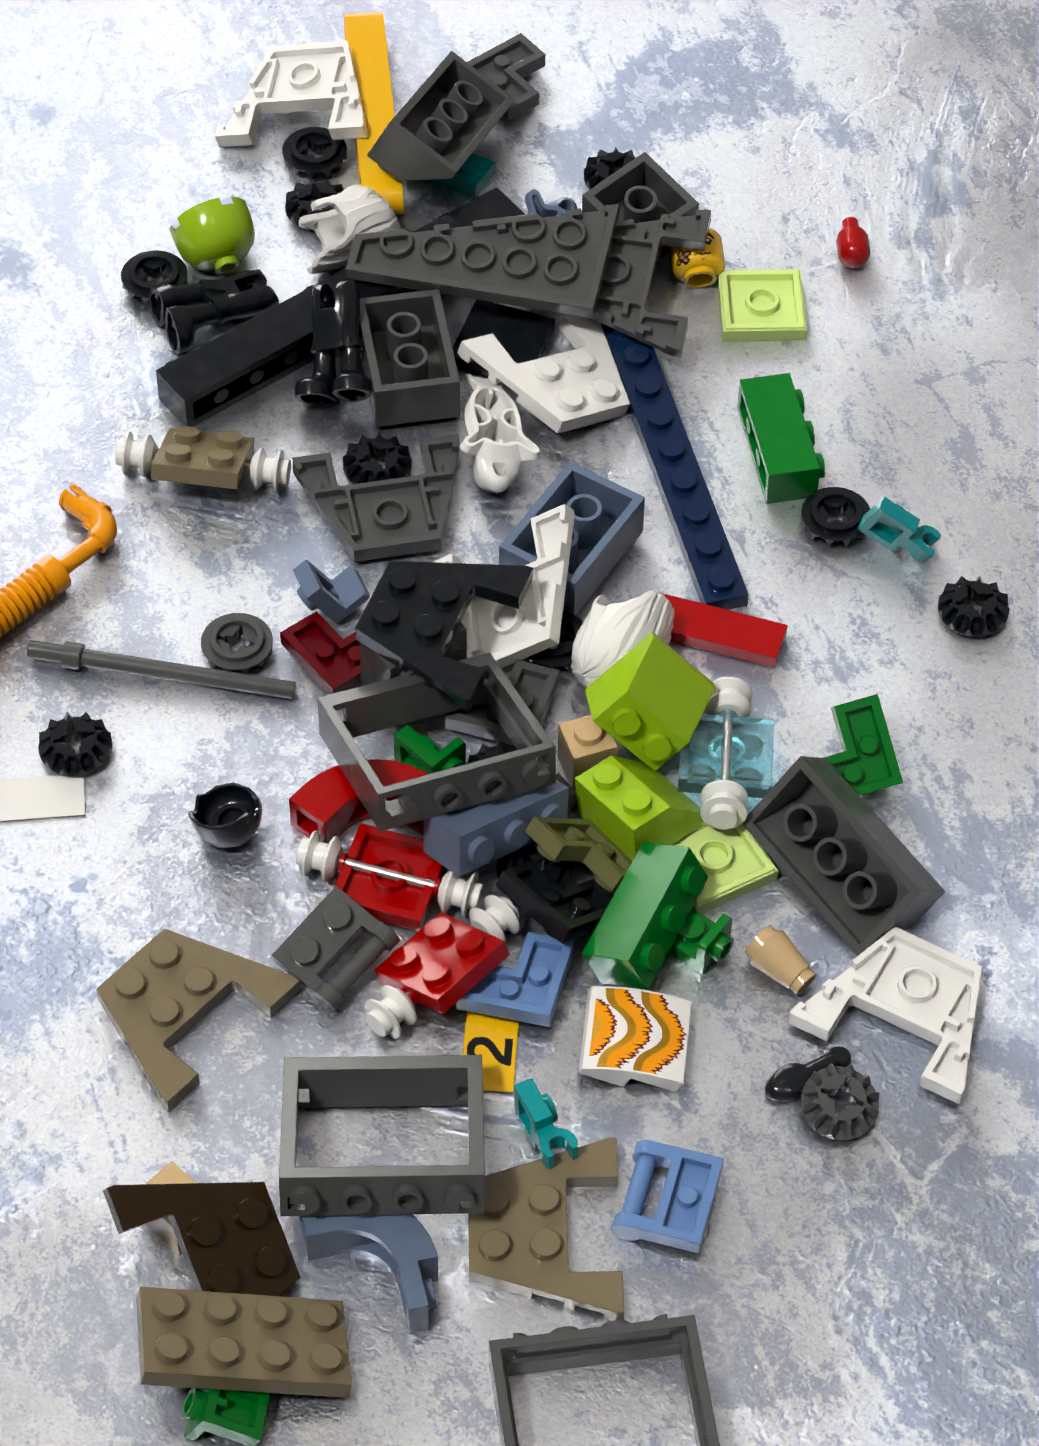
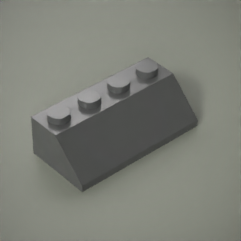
[367,51,515,181]
[742,756,946,956]

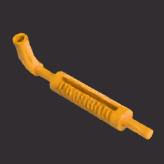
[0,484,117,639]

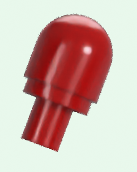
[836,217,870,269]

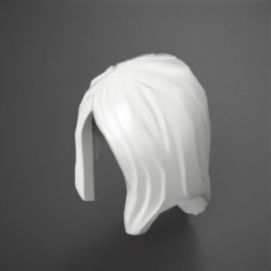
[298,184,400,274]
[570,590,675,688]

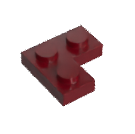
[280,611,361,695]

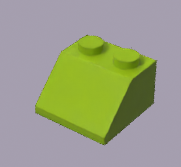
[585,632,715,771]
[575,755,704,861]

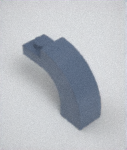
[299,1214,438,1334]

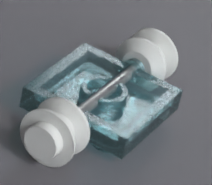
[677,677,774,830]

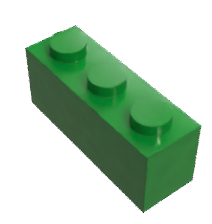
[737,373,825,504]
[582,842,708,990]

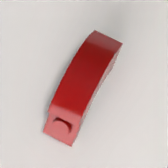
[289,759,428,843]

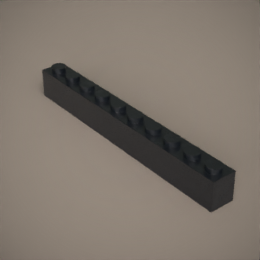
[156,187,526,426]

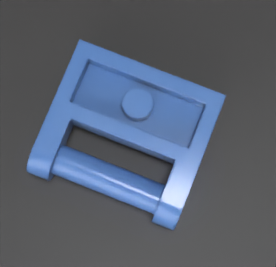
[611,1140,724,1254]

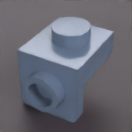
[293,559,370,624]

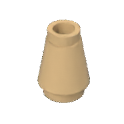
[745,925,816,995]

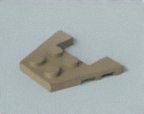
[96,929,301,1112]
[468,1138,624,1321]

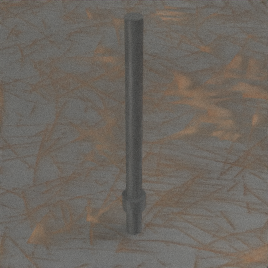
[27,640,296,700]

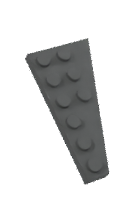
[345,204,619,318]

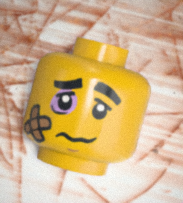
[669,228,725,288]

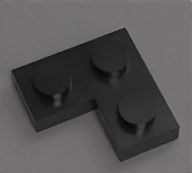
[495,861,613,944]

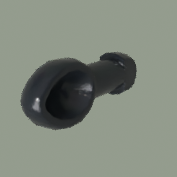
[765,1046,851,1102]

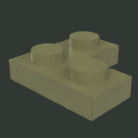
[525,816,632,893]

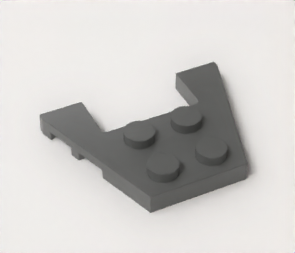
[592,209,711,358]
[292,435,460,562]

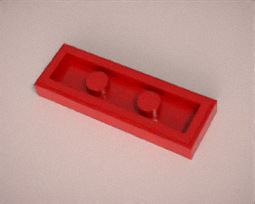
[658,593,788,668]

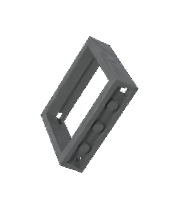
[317,652,556,832]
[279,1055,485,1216]
[489,1314,720,1446]

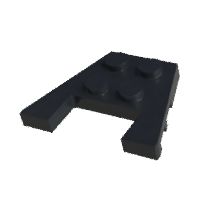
[355,561,533,712]

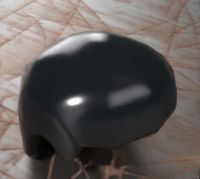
[188,782,262,848]

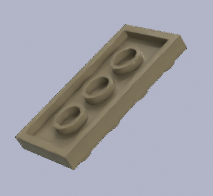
[136,1287,352,1398]

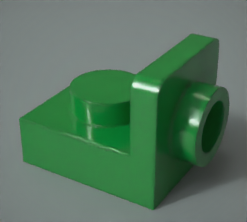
[394,725,466,774]
[668,909,734,975]
[182,1388,270,1446]

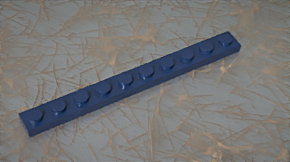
[601,323,749,610]

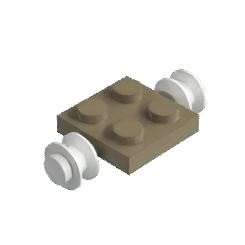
[115,426,291,493]

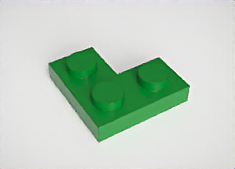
[823,694,903,796]

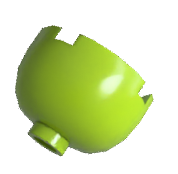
[169,197,255,274]

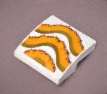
[578,986,692,1092]

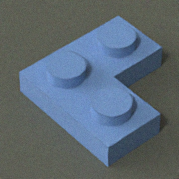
[456,932,575,1027]

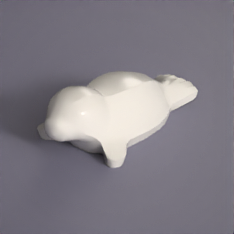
[460,374,540,493]

